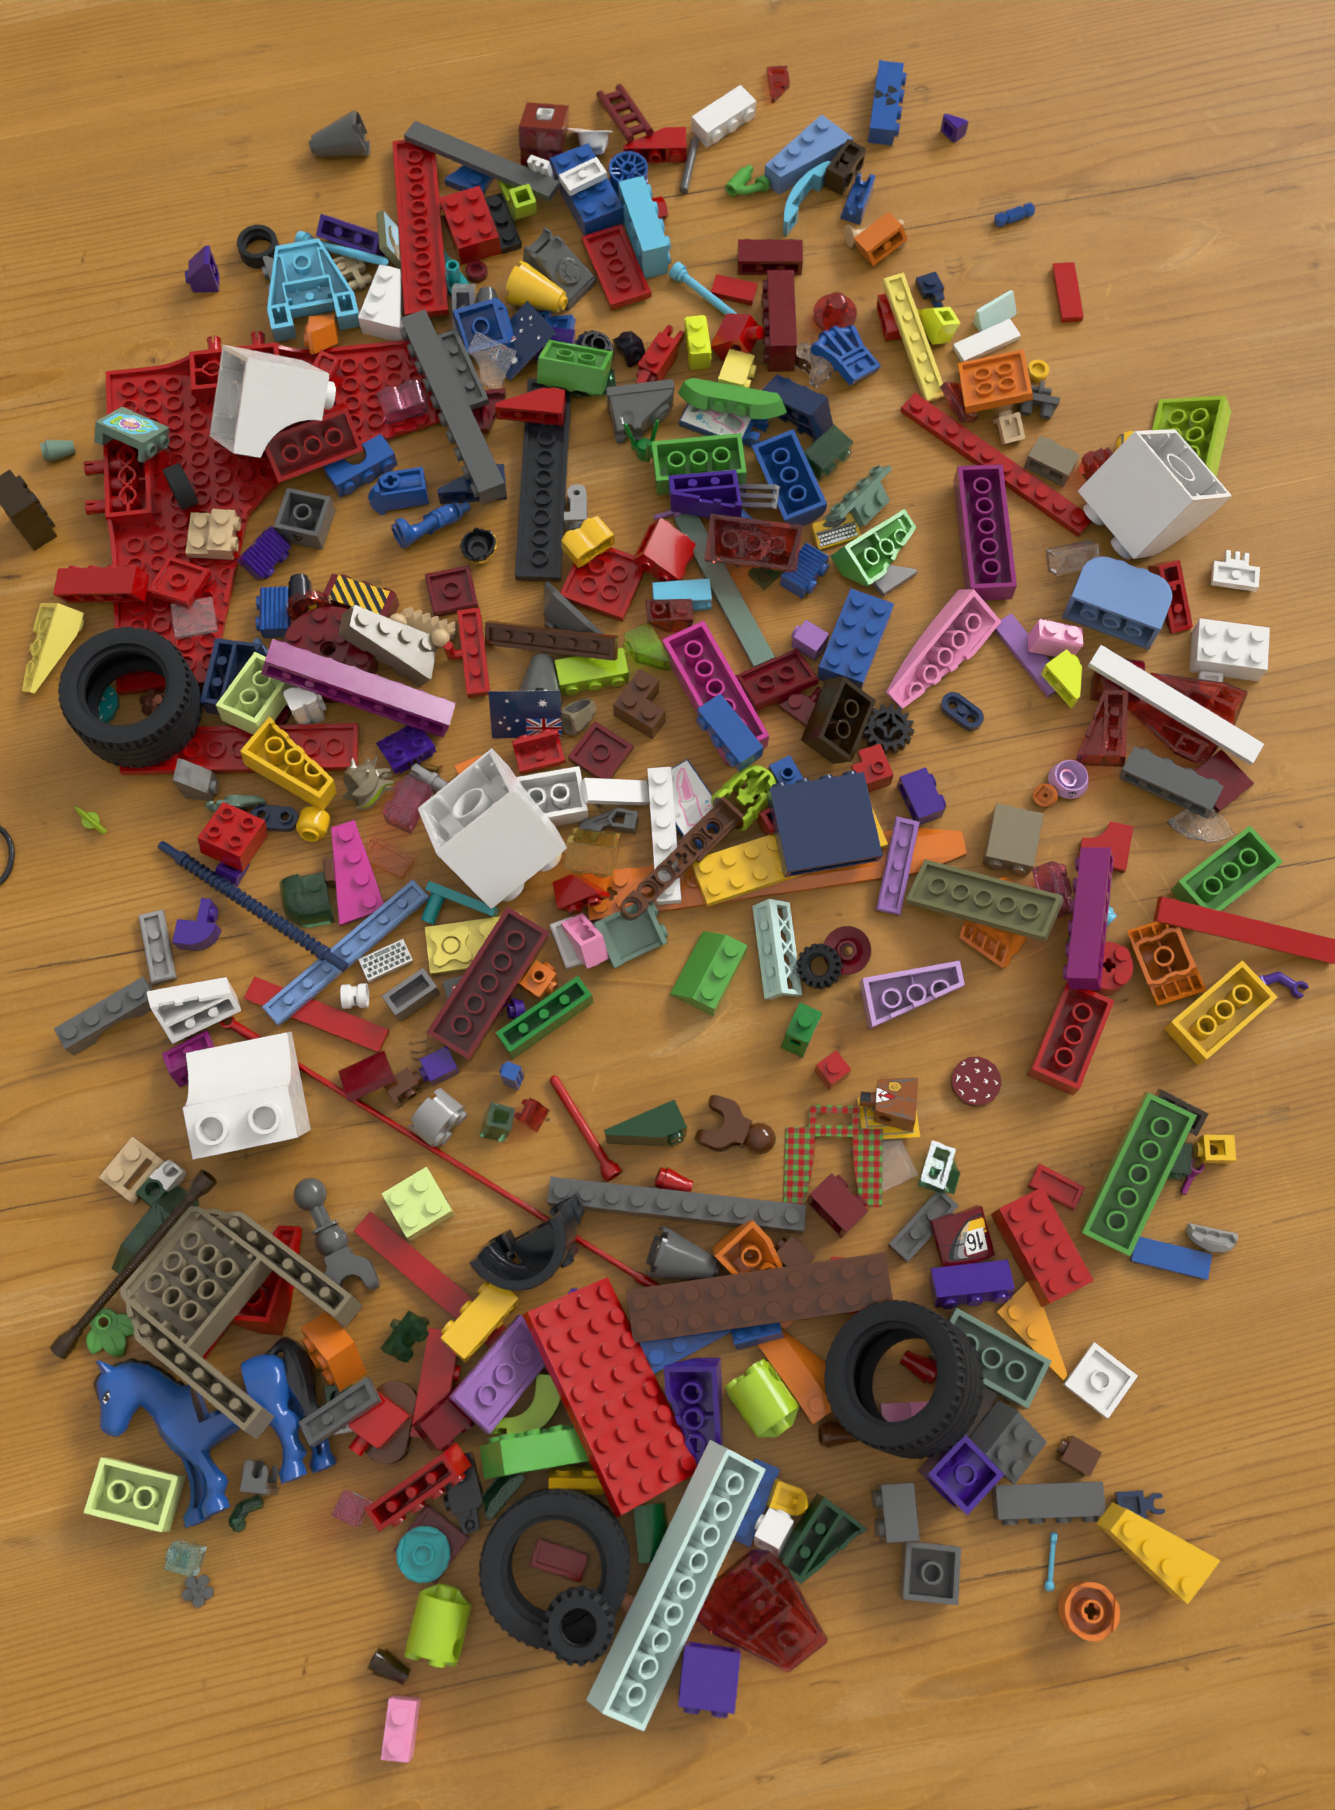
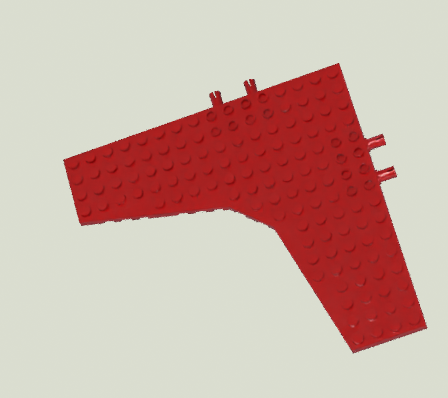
[83,331,440,696]

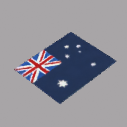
[484,301,556,381]
[488,691,562,738]

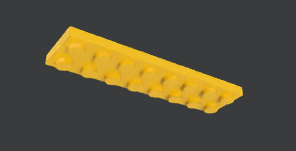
[691,808,888,907]

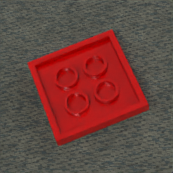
[560,547,645,622]

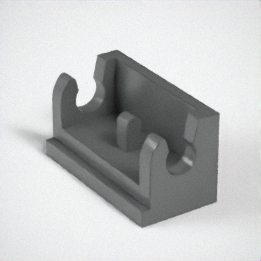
[240,1460,279,1494]

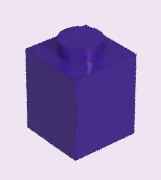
[419,1046,460,1086]

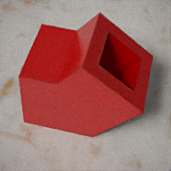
[652,196,669,219]

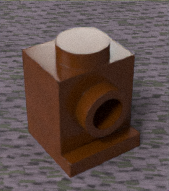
[384,1067,424,1109]

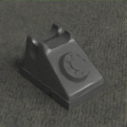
[523,227,597,311]
[606,379,674,444]

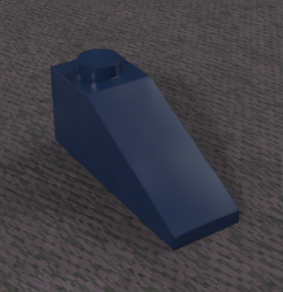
[437,464,507,505]

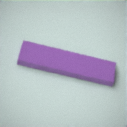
[994,613,1056,698]
[875,816,920,916]

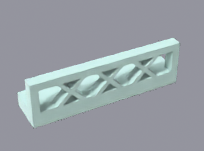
[752,899,802,1000]

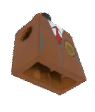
[859,1078,918,1132]

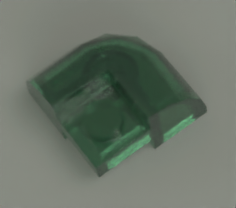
[279,872,335,928]

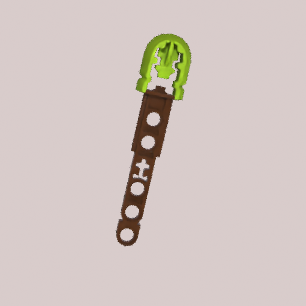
[619,765,776,921]

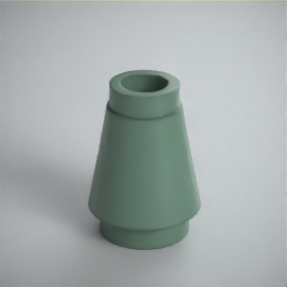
[40,440,76,462]

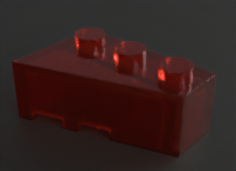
[1076,690,1128,767]

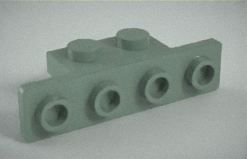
[825,465,892,527]

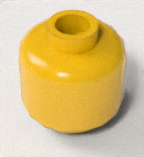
[296,806,330,842]

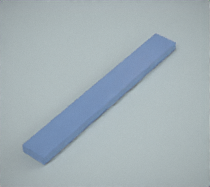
[262,879,429,1026]

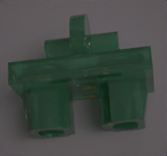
[381,1310,430,1363]

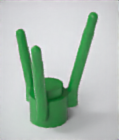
[623,419,659,462]

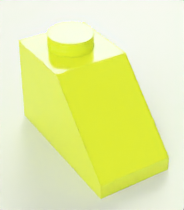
[1041,649,1082,708]

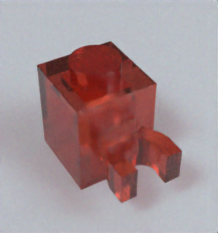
[1078,447,1113,481]

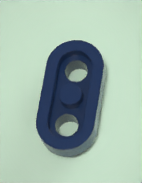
[940,692,984,731]
[251,805,299,832]

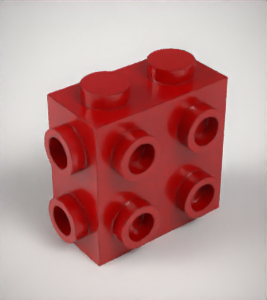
[632,518,696,582]

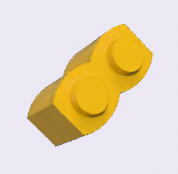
[561,516,615,568]

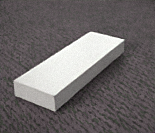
[952,319,1021,362]
[581,778,650,806]

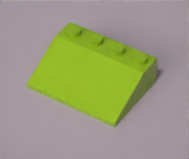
[1152,395,1231,477]

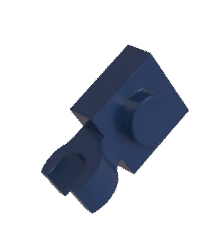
[915,271,945,308]

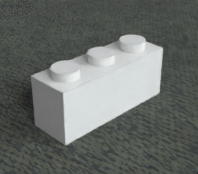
[691,85,756,147]

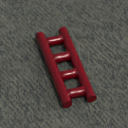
[596,84,654,143]

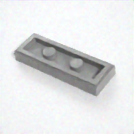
[138,910,177,985]

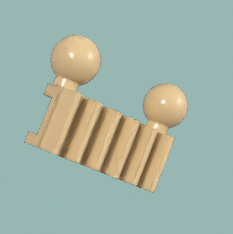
[390,607,457,647]

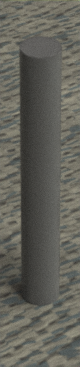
[680,137,699,194]

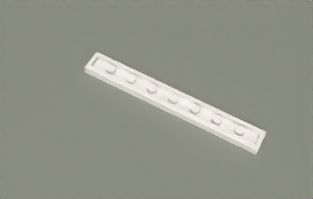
[1088,645,1264,765]

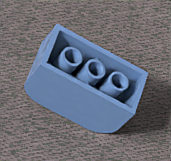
[1062,557,1172,650]

